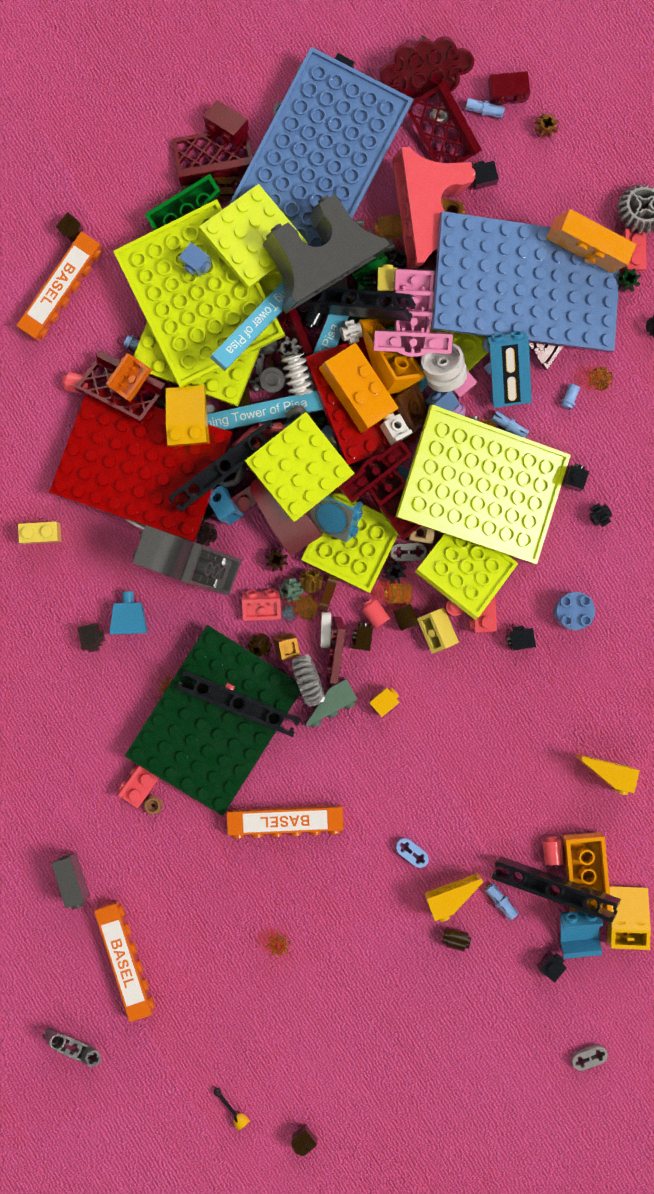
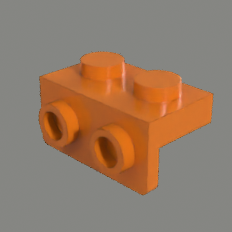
[106,353,152,402]

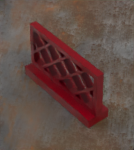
[408,81,482,163]
[172,132,253,186]
[266,308,314,368]
[75,351,166,424]

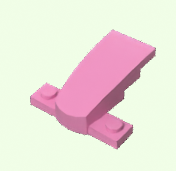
[373,269,453,357]

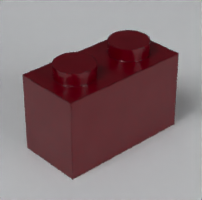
[488,71,530,105]
[203,100,249,146]

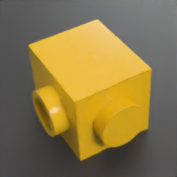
[369,687,400,717]

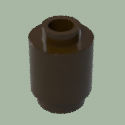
[442,928,471,952]

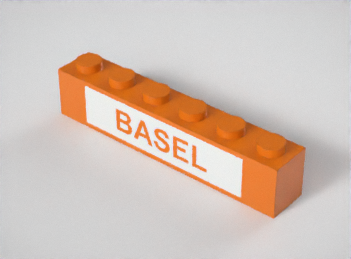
[16,231,103,342]
[227,805,344,839]
[94,901,155,1022]

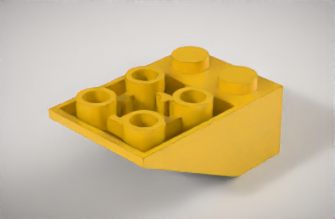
[607,886,651,950]

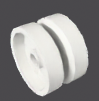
[421,343,468,392]

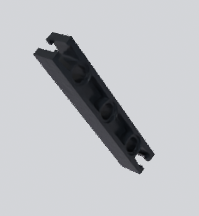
[296,287,416,322]
[168,420,280,513]
[176,669,300,737]
[491,856,621,922]

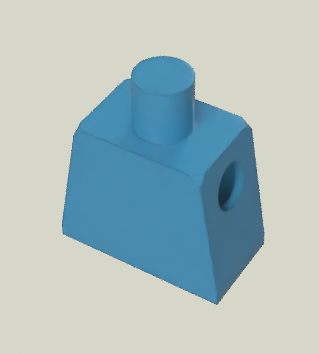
[209,485,245,525]
[110,591,149,635]

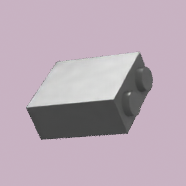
[51,852,90,910]

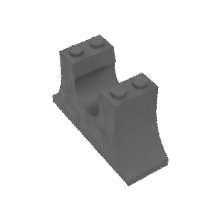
[263,194,390,314]
[133,526,242,595]

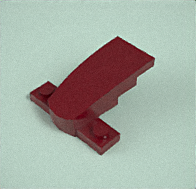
[340,439,421,540]
[231,475,322,556]

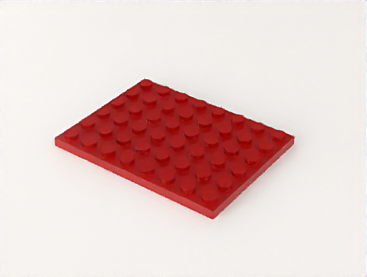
[49,385,233,542]

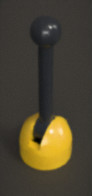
[213,1088,250,1131]

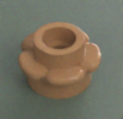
[144,796,163,815]

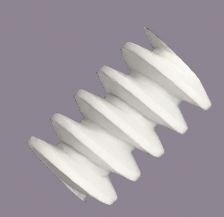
[281,353,313,396]

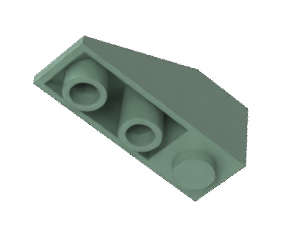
[305,679,358,728]

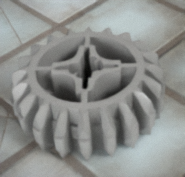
[617,183,654,235]
[292,654,325,707]

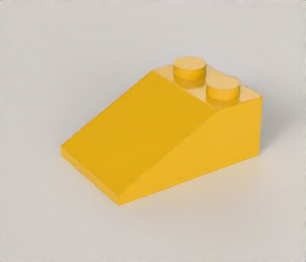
[166,385,210,447]
[575,754,640,795]
[424,873,483,922]

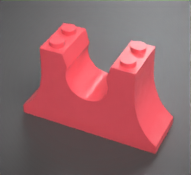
[392,147,475,270]

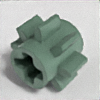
[279,578,303,602]

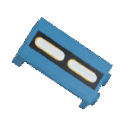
[487,331,532,408]

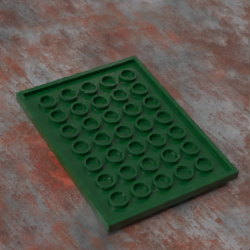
[124,625,301,816]

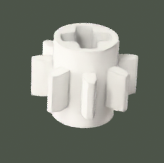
[340,320,363,344]

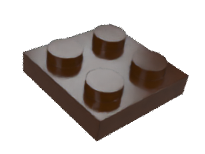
[393,383,428,433]

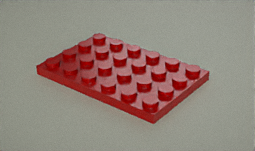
[305,338,416,466]

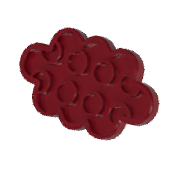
[380,36,474,99]

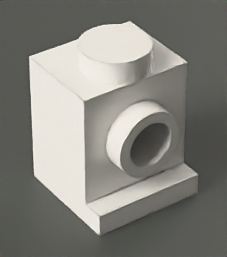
[380,413,413,446]

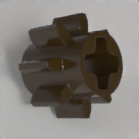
[265,549,288,572]
[247,633,272,657]

